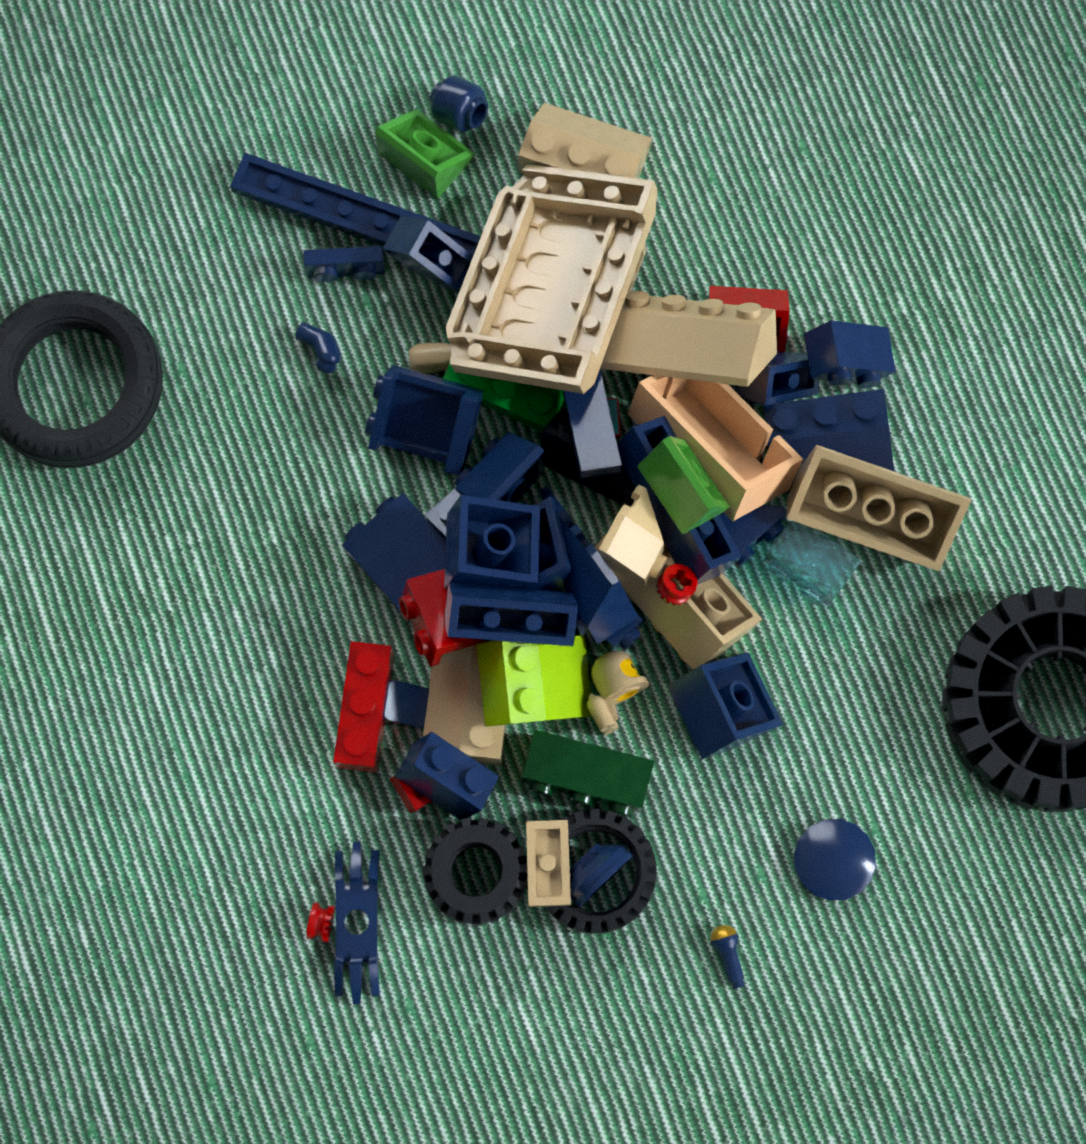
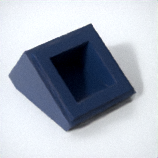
[383,680,430,729]

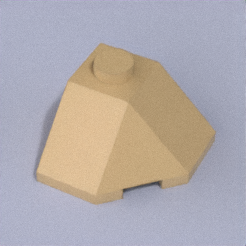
[599,484,668,586]

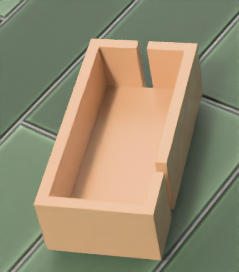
[628,375,803,522]

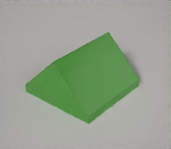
[375,109,475,199]
[637,436,731,535]

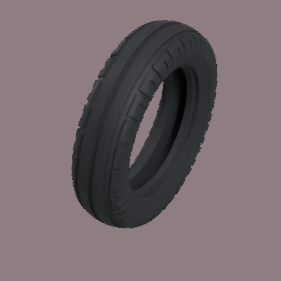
[0,290,163,468]

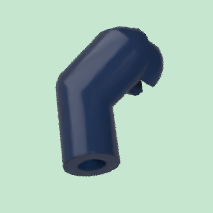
[295,322,342,373]

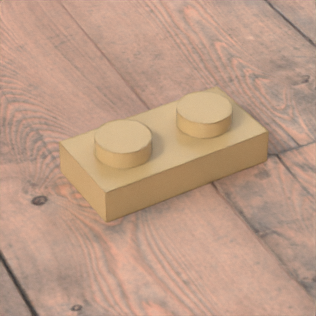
[526,820,571,907]

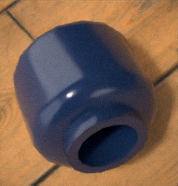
[430,75,489,132]

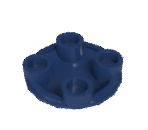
[794,819,876,901]

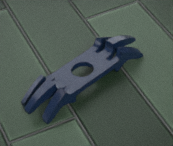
[334,842,380,1004]

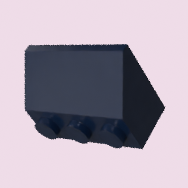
[764,389,895,495]

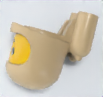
[587,650,650,735]

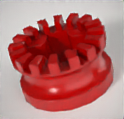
[656,564,698,606]
[306,902,335,943]

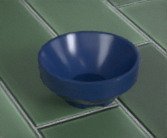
[570,843,633,908]

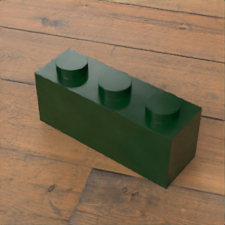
[522,729,654,817]

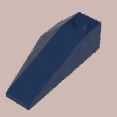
[540,486,638,645]

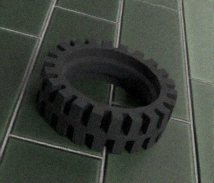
[545,809,657,934]

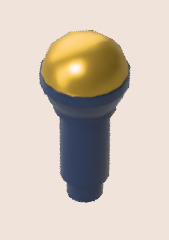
[710,925,745,989]

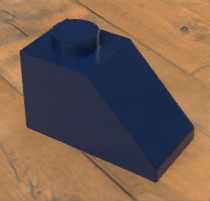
[383,215,473,294]
[731,351,820,406]

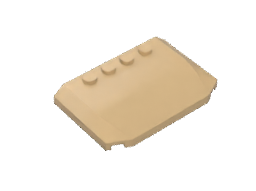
[446,164,658,394]

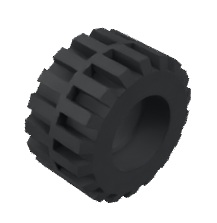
[423,817,528,926]

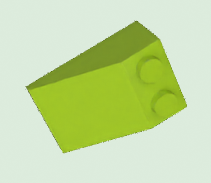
[476,635,592,727]

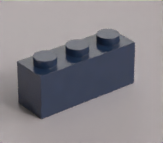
[444,582,578,646]

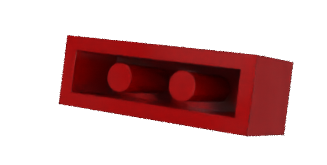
[333,641,395,774]

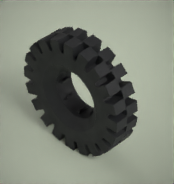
[942,586,1086,812]

